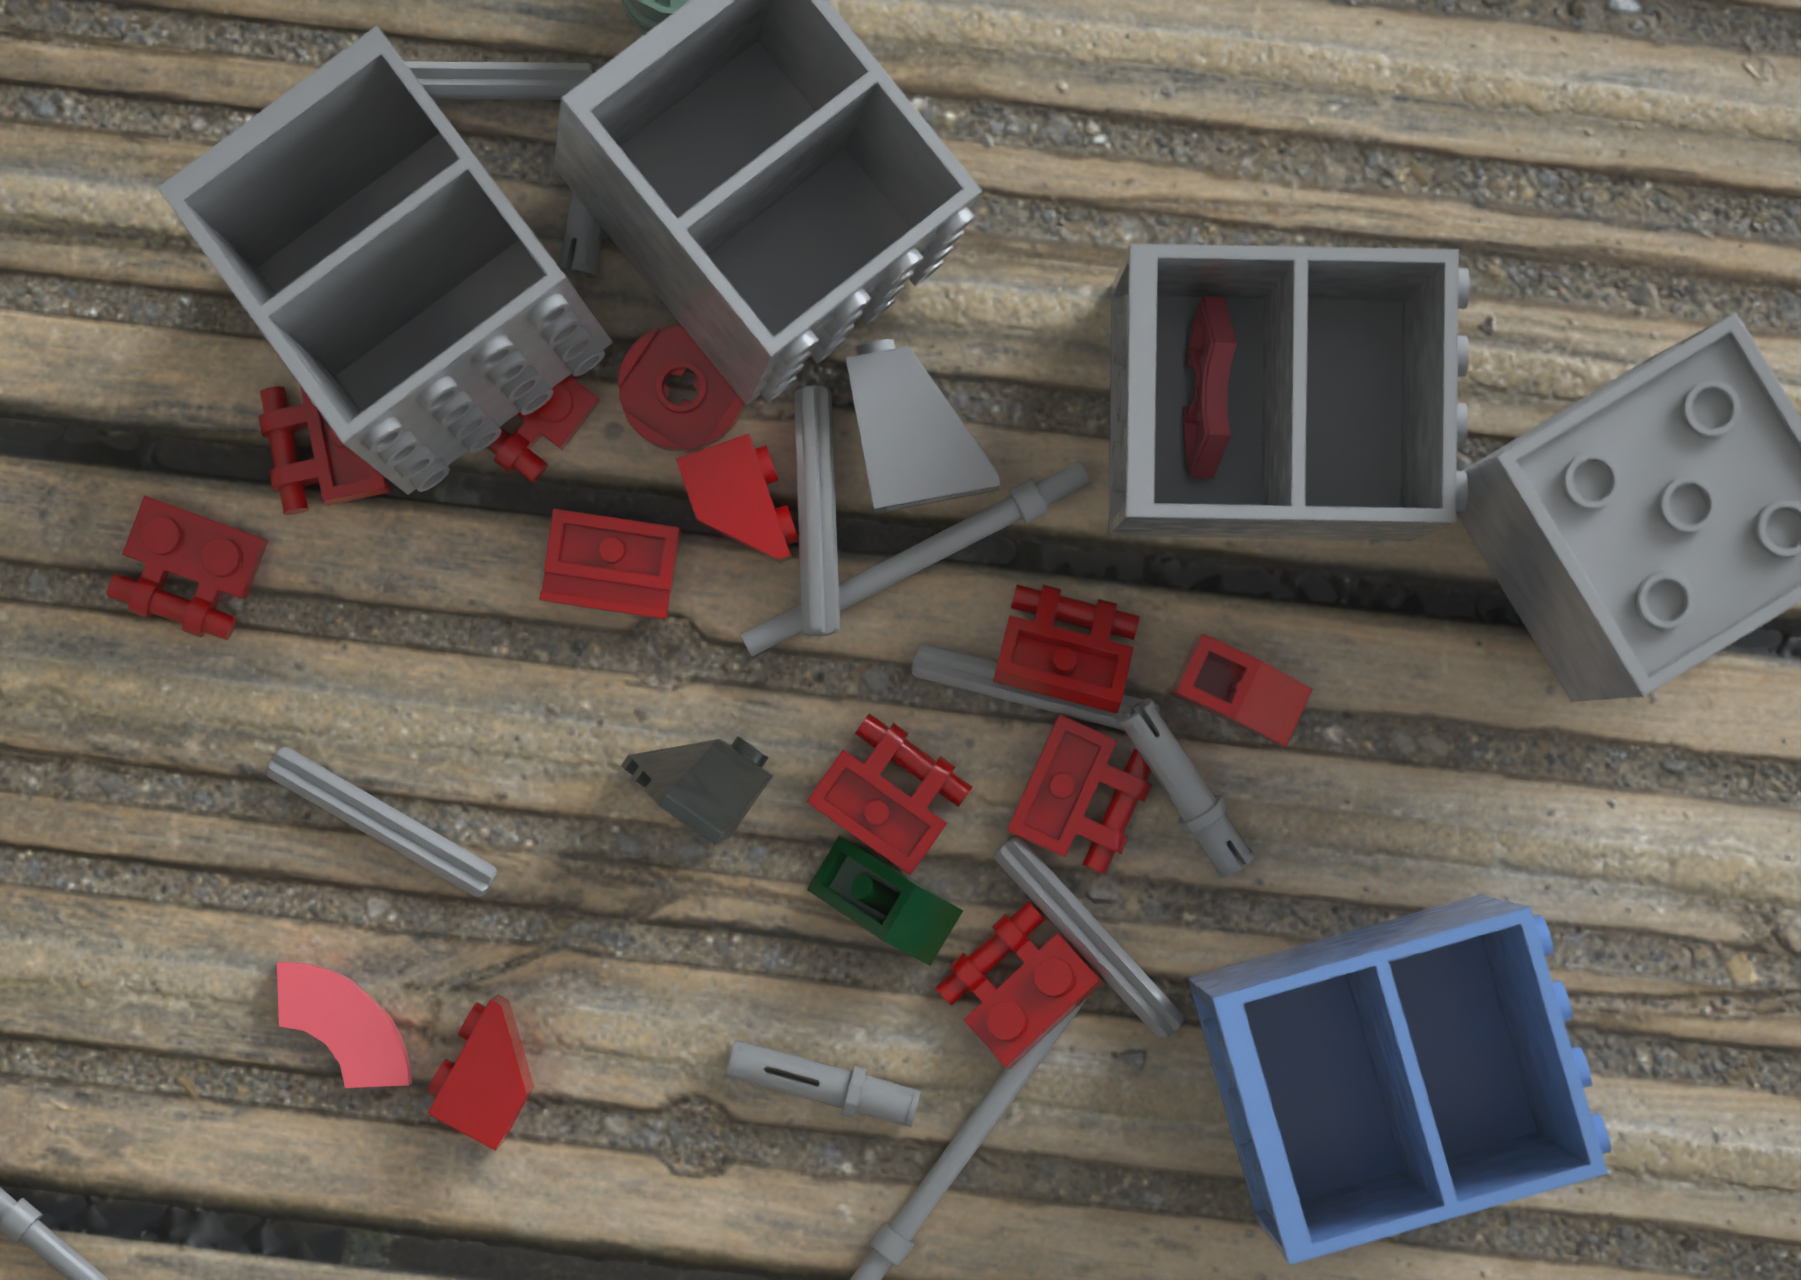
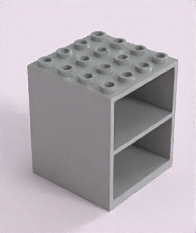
[553,0,982,406]
[157,26,613,495]
[1108,244,1470,541]
[1456,312,1801,702]

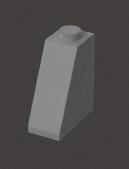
[846,339,1000,514]

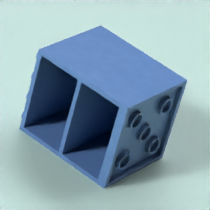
[1187,894,1611,1265]

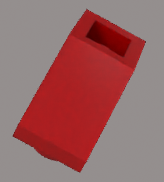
[676,434,799,563]
[1169,634,1313,747]
[427,994,534,1151]

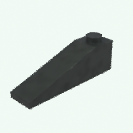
[621,736,773,845]

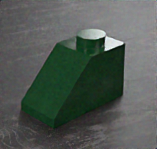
[807,835,963,966]

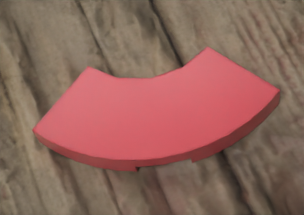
[1183,296,1237,479]
[276,961,413,1088]

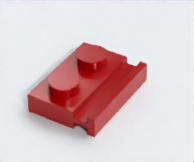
[539,509,681,620]

